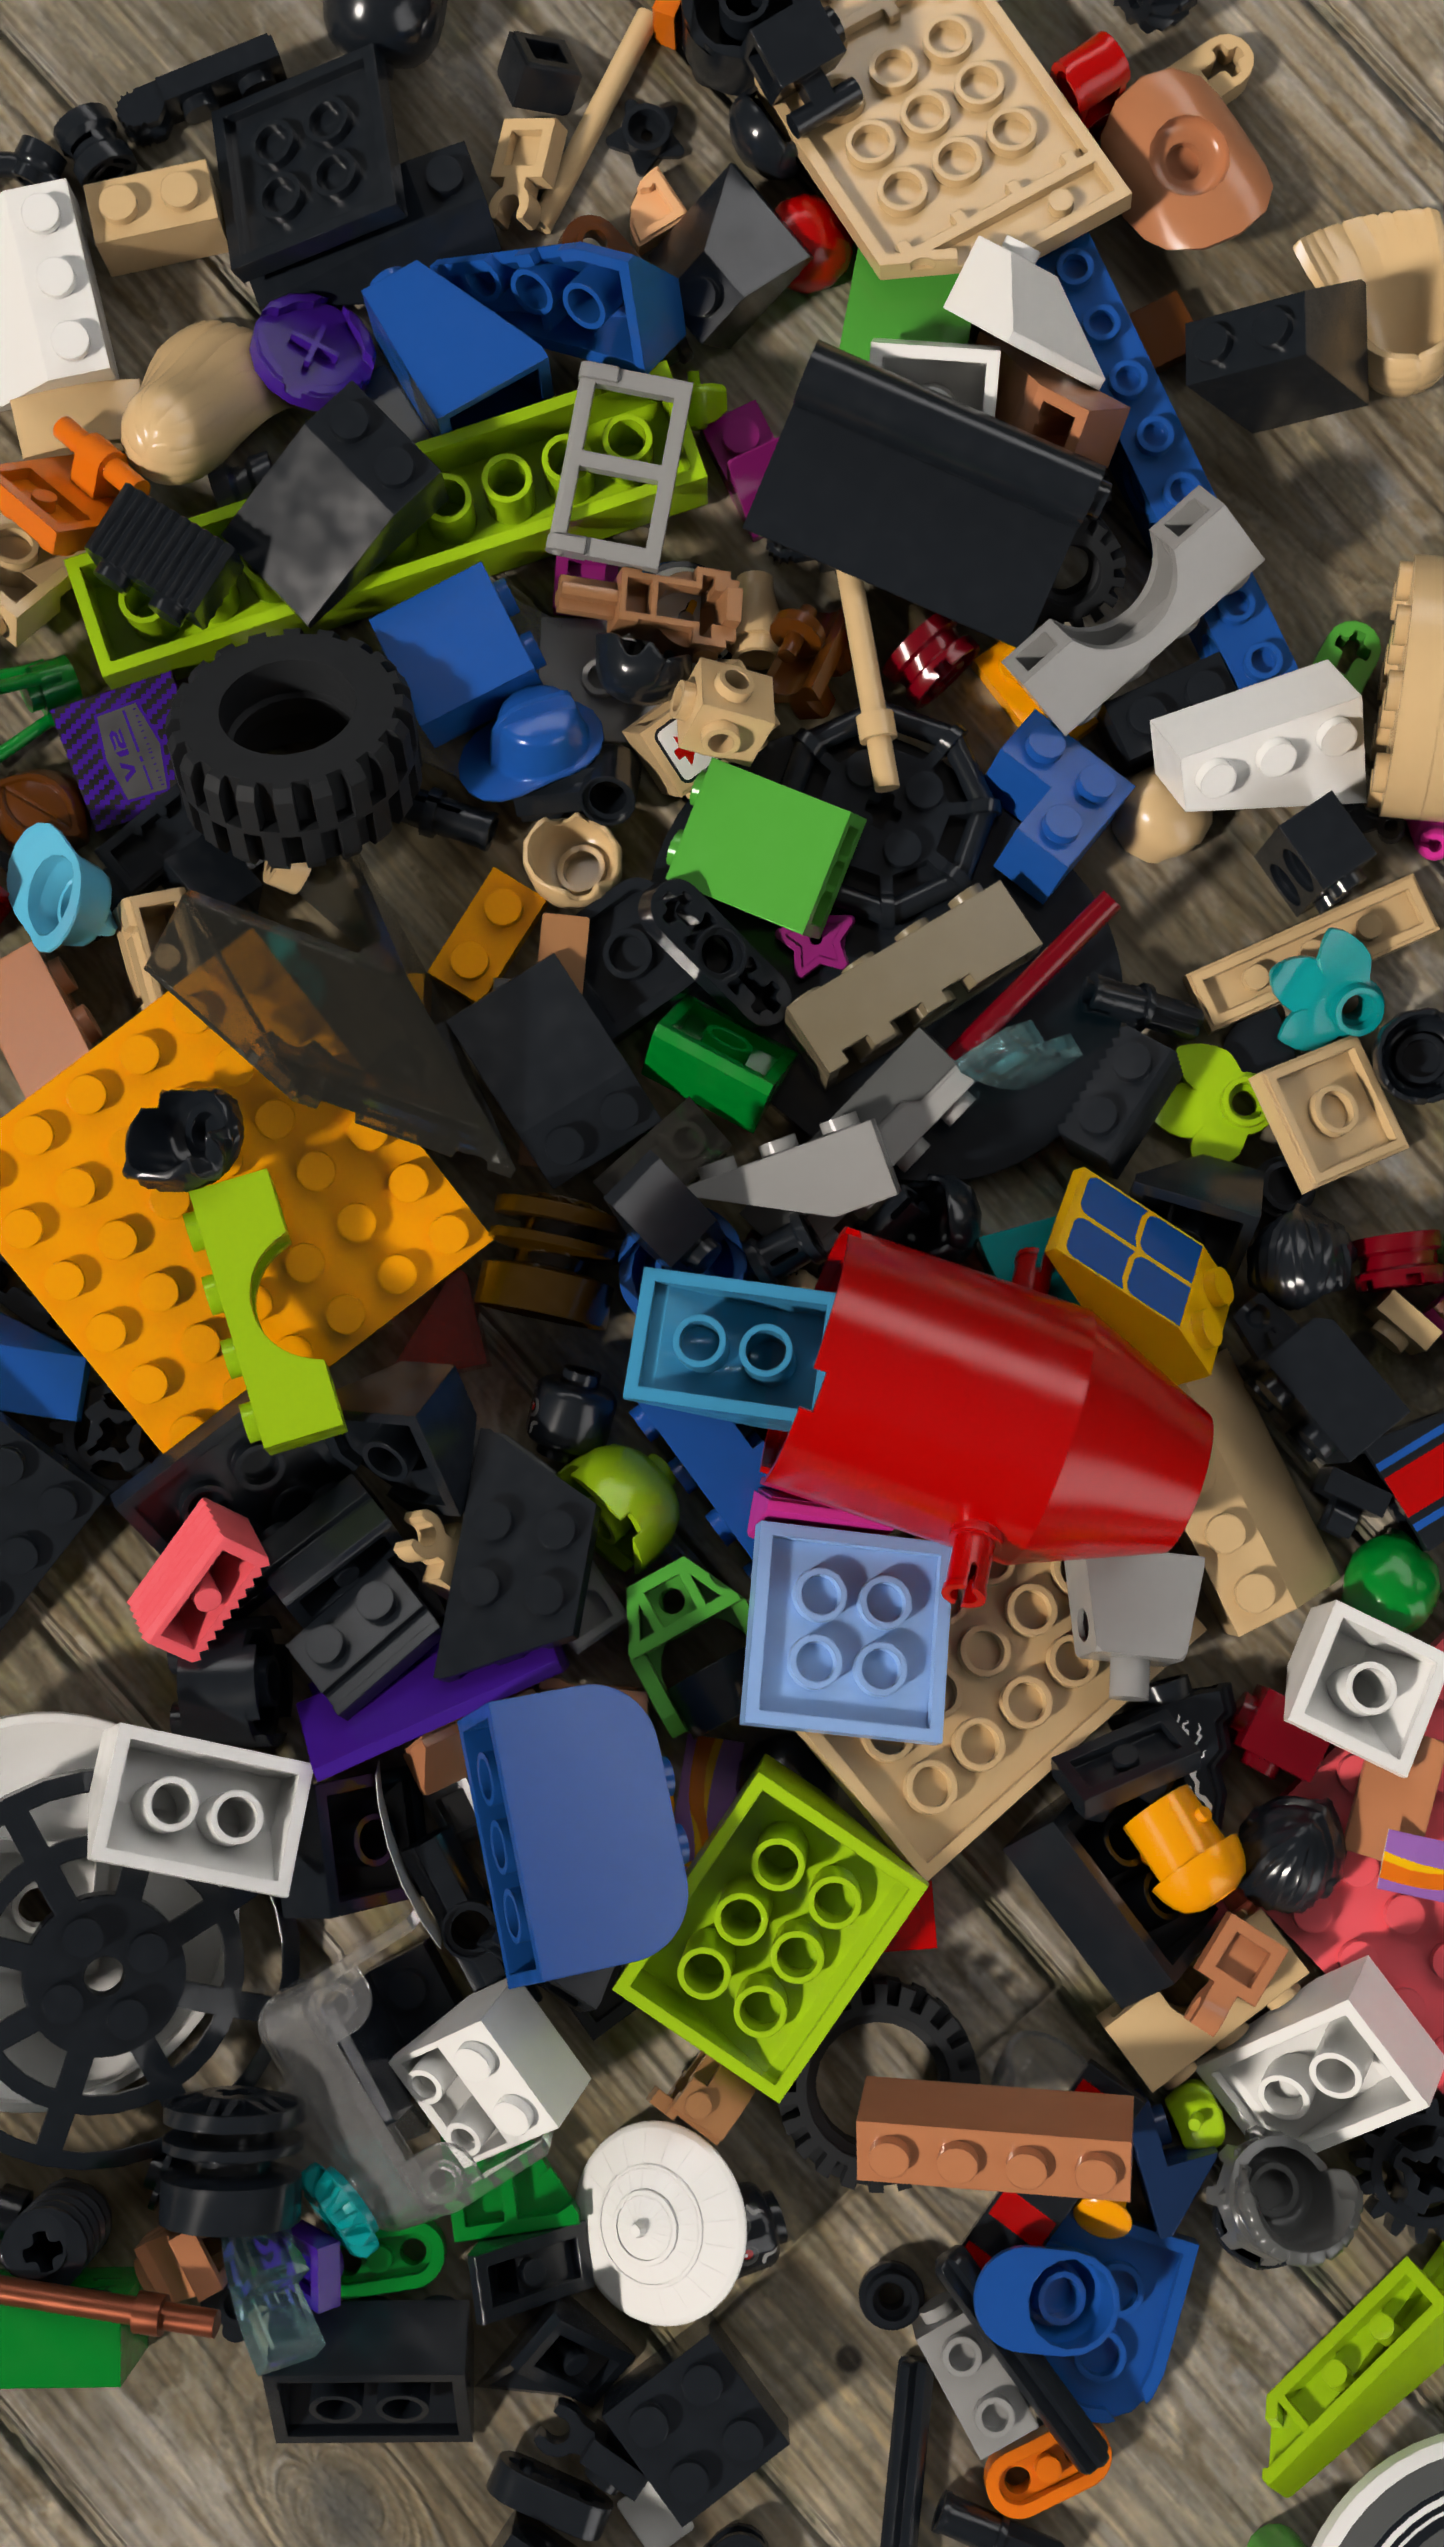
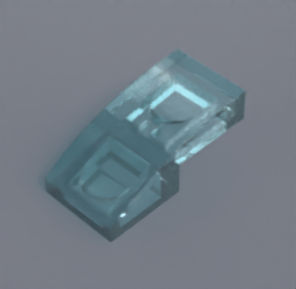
[954,1020,1083,1090]
[221,2228,326,2377]

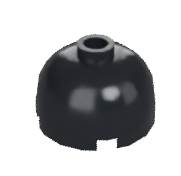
[323,0,448,81]

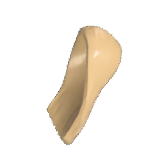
[1293,207,1444,399]
[121,320,297,486]

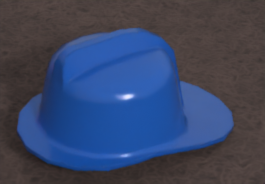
[458,684,604,802]

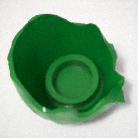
[1340,1528,1441,1634]

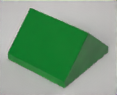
[641,994,799,1134]

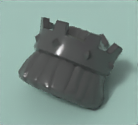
[1206,2125,1363,2268]

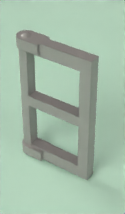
[545,361,693,574]

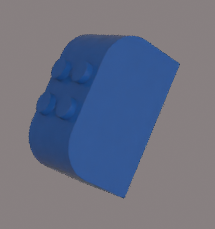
[457,1684,690,1989]

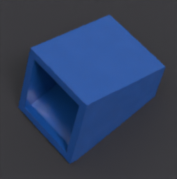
[361,260,555,438]

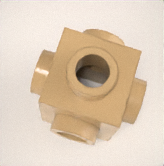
[670,657,776,767]

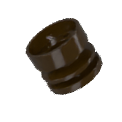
[474,1192,627,1331]

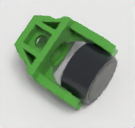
[626,1556,749,1739]

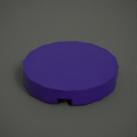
[249,293,376,411]

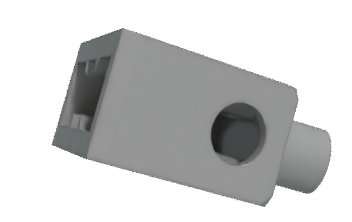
[1064,1553,1205,1702]

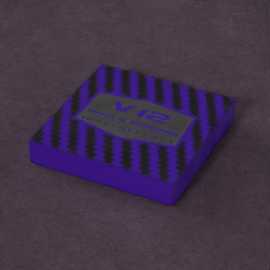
[50,670,179,832]

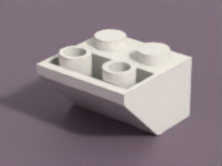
[388,1978,592,2167]

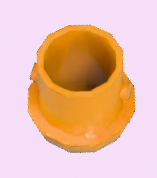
[1123,1784,1246,1914]

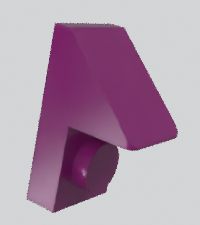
[700,399,780,543]

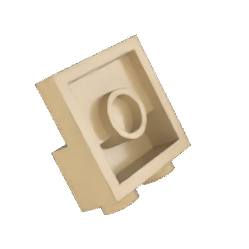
[0,510,87,648]

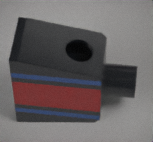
[1356,1408,1444,1552]

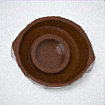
[0,768,92,851]

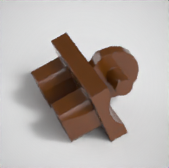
[766,604,853,720]

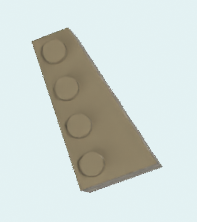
[783,880,1043,1093]

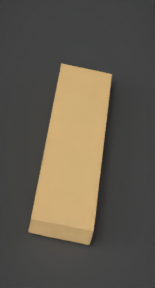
[1182,873,1440,1035]

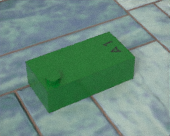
[0,2267,149,2389]

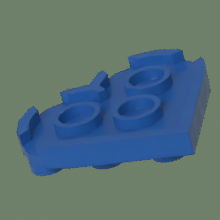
[1044,2203,1200,2424]

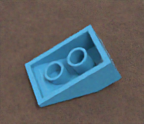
[623,1267,836,1432]

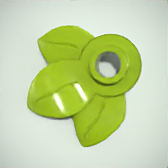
[1154,1043,1269,1162]

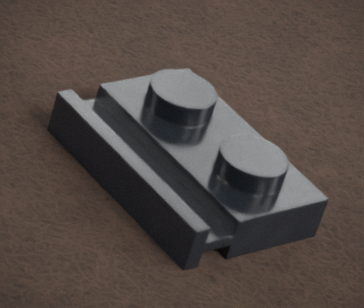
[285,1558,443,1721]

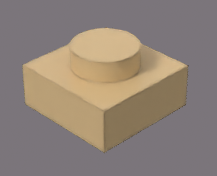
[1363,1289,1443,1355]

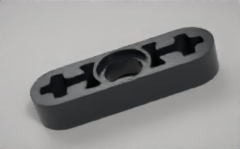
[638,879,792,1028]

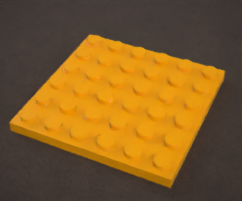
[0,928,494,1454]

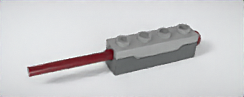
[739,890,1122,1264]

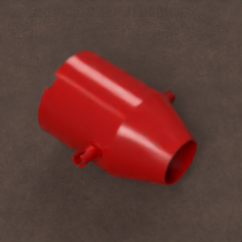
[759,1227,1214,1608]

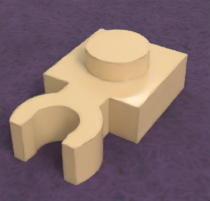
[489,118,568,230]
[393,1509,462,1601]

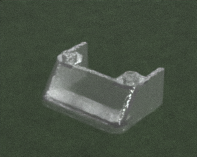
[258,1908,554,2232]

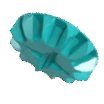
[301,2162,380,2258]

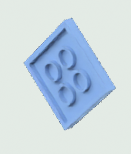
[739,1520,953,1746]

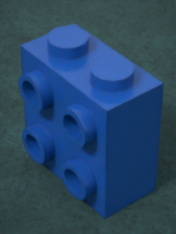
[368,561,547,748]

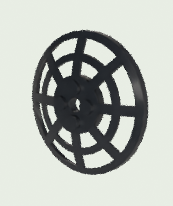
[0,1768,300,2170]

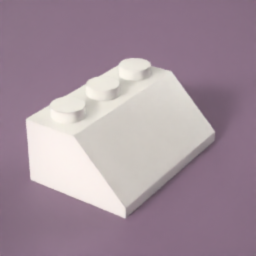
[0,178,120,412]
[87,1722,313,1898]

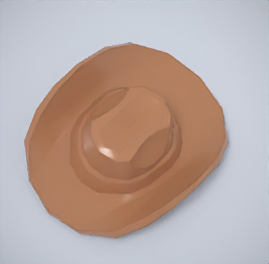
[1101,68,1273,250]

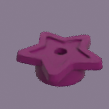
[775,915,855,979]

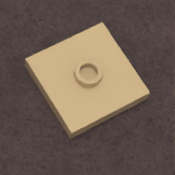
[1248,1036,1410,1195]

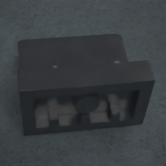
[323,1937,464,2127]

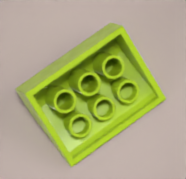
[612,1753,929,2104]

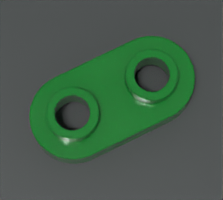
[329,2215,447,2299]

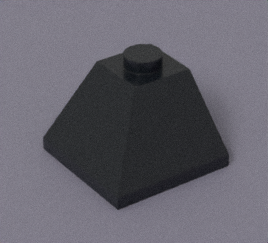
[648,163,814,349]
[1128,1154,1265,1284]
[281,1765,427,1919]

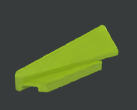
[1262,2241,1444,2498]

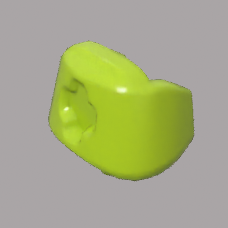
[687,370,727,431]
[1165,2079,1226,2149]

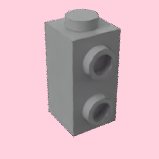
[912,2291,1039,2460]

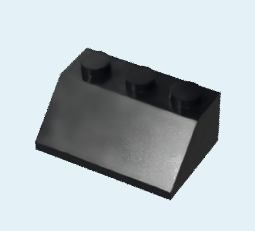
[1002,1793,1232,2009]
[262,2295,474,2443]

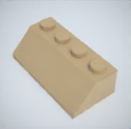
[1178,1348,1341,1637]

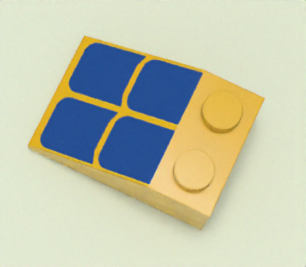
[1044,1167,1234,1385]

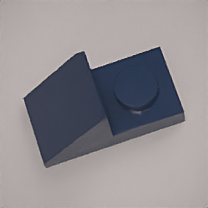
[1133,2088,1218,2239]

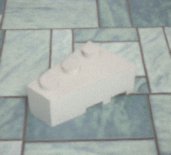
[1150,659,1367,812]

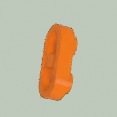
[984,2422,1112,2519]

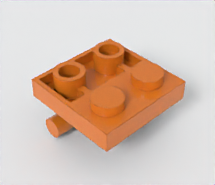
[0,416,151,556]

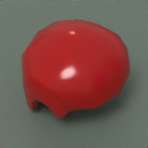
[774,194,854,294]

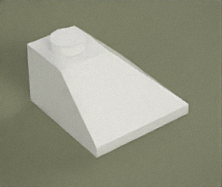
[943,235,1105,391]
[1284,1600,1444,1778]

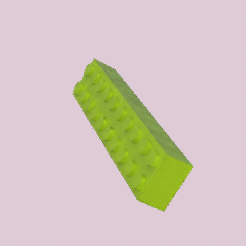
[64,360,708,690]

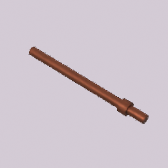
[0,2275,221,2339]

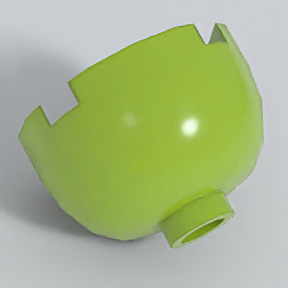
[556,1444,680,1574]

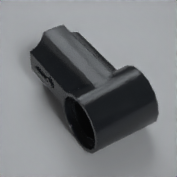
[513,744,642,826]

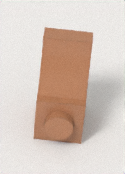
[134,2226,246,2303]

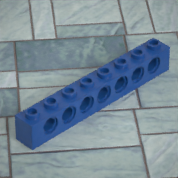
[1035,232,1299,690]

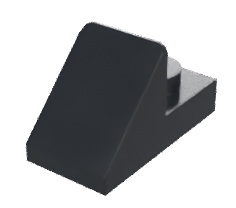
[467,2220,594,2326]

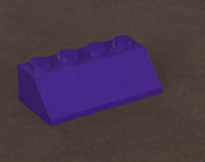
[296,1624,571,1782]

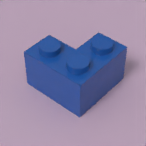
[984,709,1136,905]

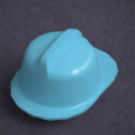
[6,823,118,953]

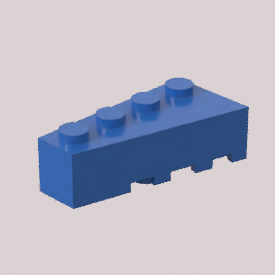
[629,1402,780,1579]

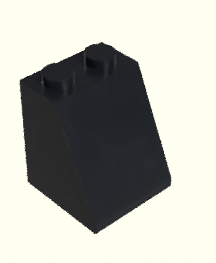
[1185,279,1369,434]

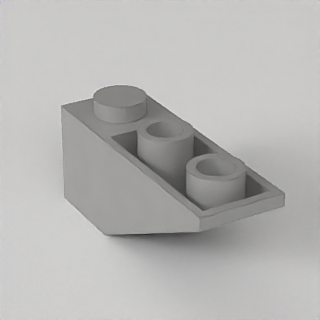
[686,1111,901,1217]

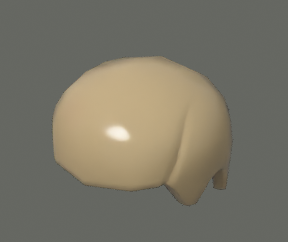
[1111,766,1213,863]
[523,812,622,909]

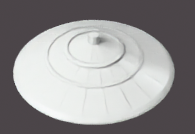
[575,2120,747,2327]

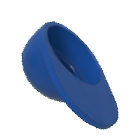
[973,2245,1120,2357]

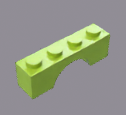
[183,1168,348,1455]

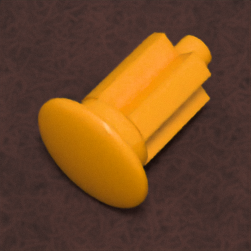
[1073,2176,1133,2239]

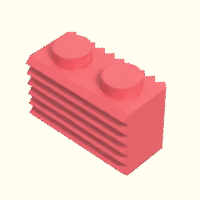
[126,1498,270,1663]

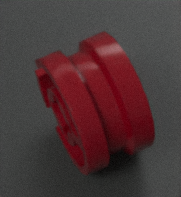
[882,613,980,709]
[1352,1229,1444,1293]

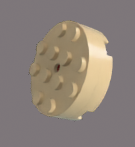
[1367,554,1444,823]

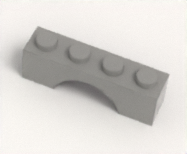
[1001,485,1265,736]

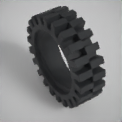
[778,1975,981,2193]

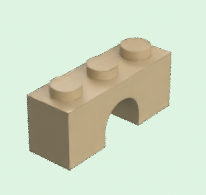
[1096,1900,1310,2093]

